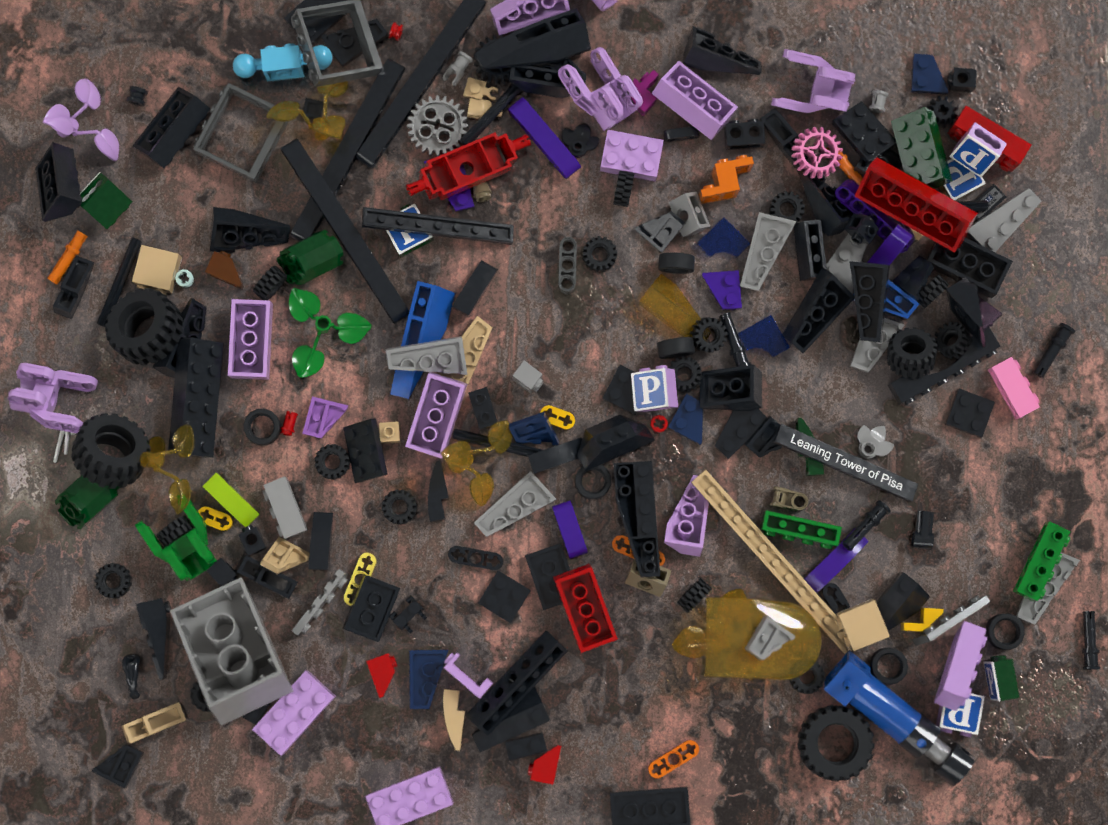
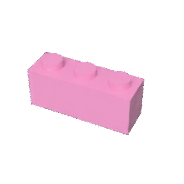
[988,357,1040,419]

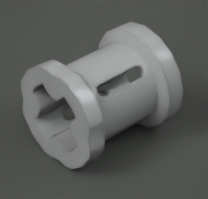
[869,90,889,113]

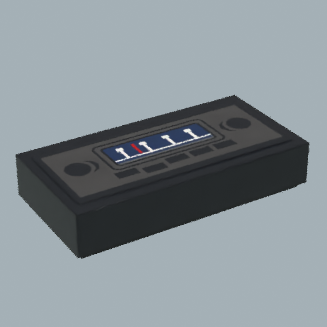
[975,184,1006,222]

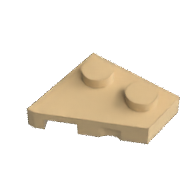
[260,537,309,574]

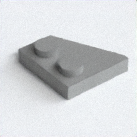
[745,616,795,660]

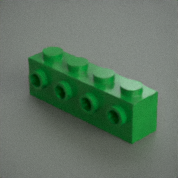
[760,510,842,550]
[1013,521,1071,602]

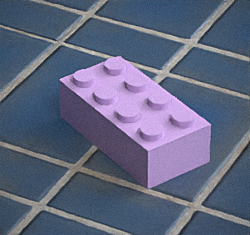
[652,61,738,140]
[228,299,273,380]
[405,372,468,459]
[934,621,987,711]
[252,670,336,756]
[365,766,454,825]

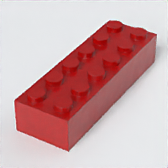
[854,158,978,253]

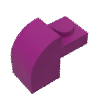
[631,70,659,116]

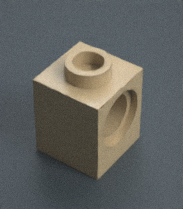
[379,422,401,444]

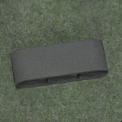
[558,237,577,295]

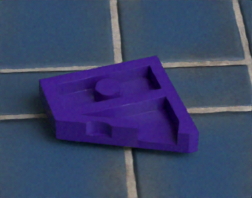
[702,270,742,310]

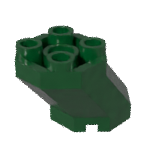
[277,230,343,285]
[55,475,119,530]

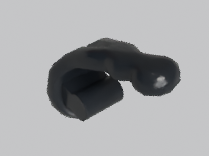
[122,654,140,699]

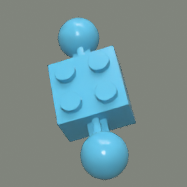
[233,43,333,81]

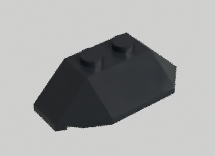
[509,58,586,98]
[577,415,655,471]

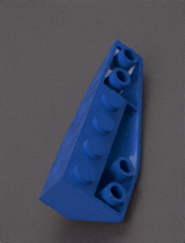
[390,281,455,399]

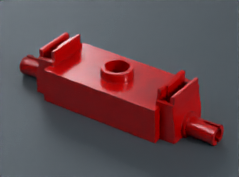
[406,132,531,200]

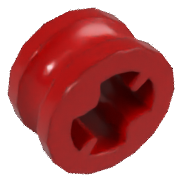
[389,22,404,41]
[650,415,668,433]

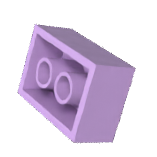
[600,130,664,182]

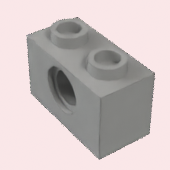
[669,191,710,237]
[512,360,543,393]

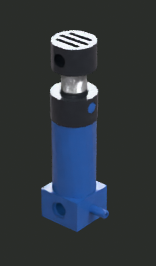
[824,650,975,786]

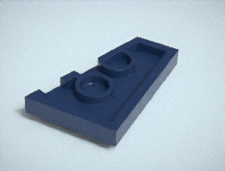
[409,650,448,709]

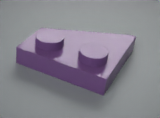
[302,396,349,439]

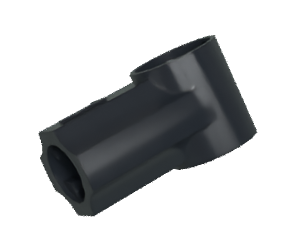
[911,511,934,550]

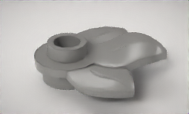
[857,425,894,459]

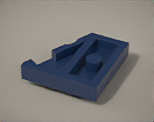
[911,54,948,95]
[668,394,703,445]
[509,412,559,445]

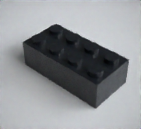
[926,238,1013,298]

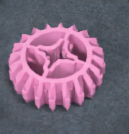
[791,127,843,179]

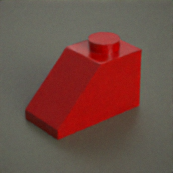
[366,653,398,698]
[527,744,561,785]

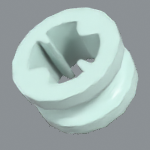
[175,269,194,288]

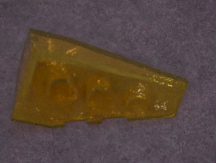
[639,274,711,341]

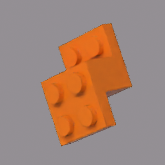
[699,155,754,204]

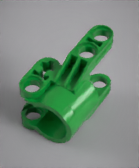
[135,492,217,582]

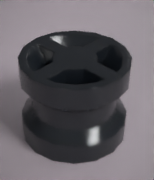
[126,86,148,107]

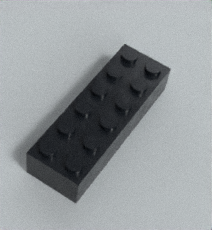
[168,337,224,458]

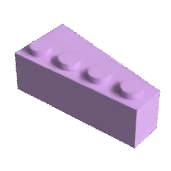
[490,0,570,35]

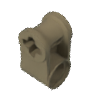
[770,486,808,511]

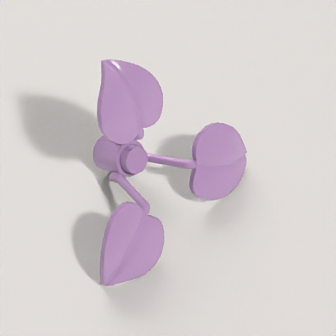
[43,78,119,162]

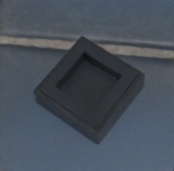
[302,98,325,121]

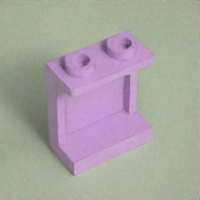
[444,652,493,698]

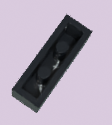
[793,220,827,281]

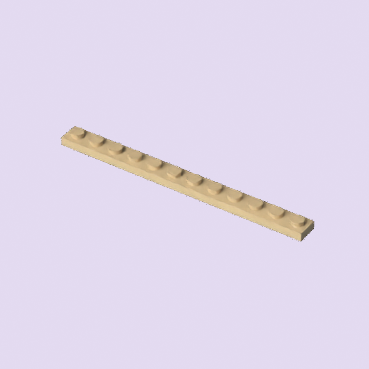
[691,469,853,654]

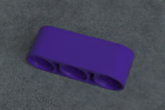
[867,224,913,265]
[552,500,588,559]

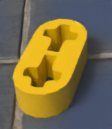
[540,405,575,430]
[198,506,233,531]

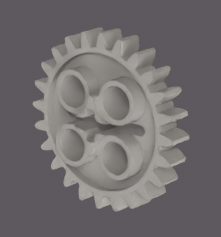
[407,95,469,157]

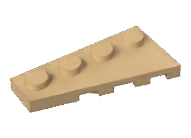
[434,316,493,392]

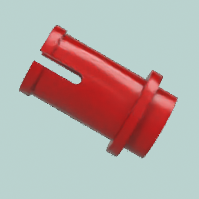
[280,411,298,436]

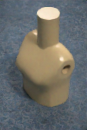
[467,98,503,120]

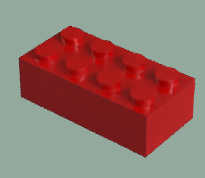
[947,106,1032,172]
[553,564,618,653]

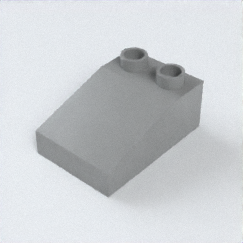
[170,577,294,726]

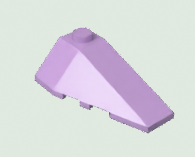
[664,475,709,557]

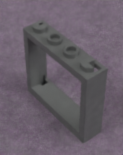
[291,0,383,87]
[193,83,291,183]

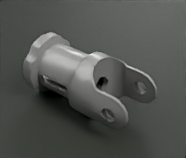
[443,51,473,86]

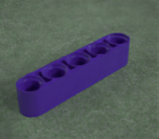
[508,97,581,179]
[835,179,915,253]

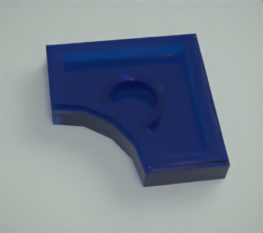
[697,217,751,258]
[738,315,790,357]

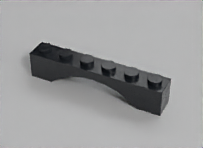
[887,327,1001,405]

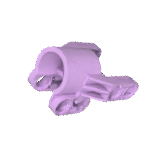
[558,47,643,131]
[771,49,856,113]
[7,363,98,433]

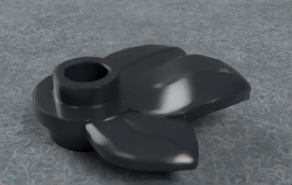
[562,123,599,158]

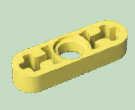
[344,553,377,606]

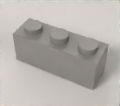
[262,476,308,540]

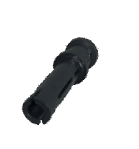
[719,312,752,367]
[1033,323,1075,379]
[842,500,891,551]
[1082,611,1100,670]

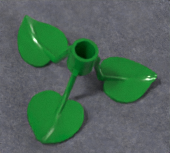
[289,288,372,378]

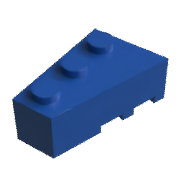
[853,280,919,319]

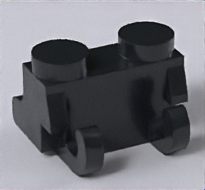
[389,595,427,634]

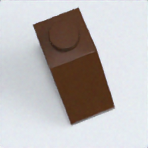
[205,251,244,290]

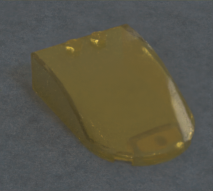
[703,598,821,680]

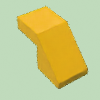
[901,608,944,631]

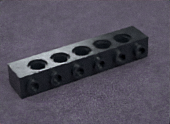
[466,630,568,736]

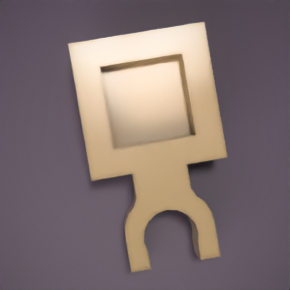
[464,77,499,102]

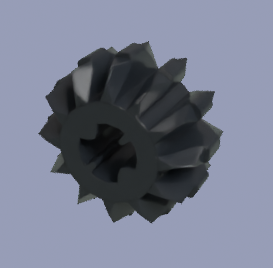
[926,96,958,128]

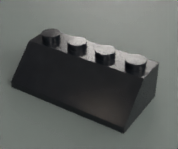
[133,87,210,169]
[35,142,82,222]

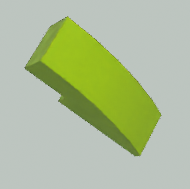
[203,473,260,527]

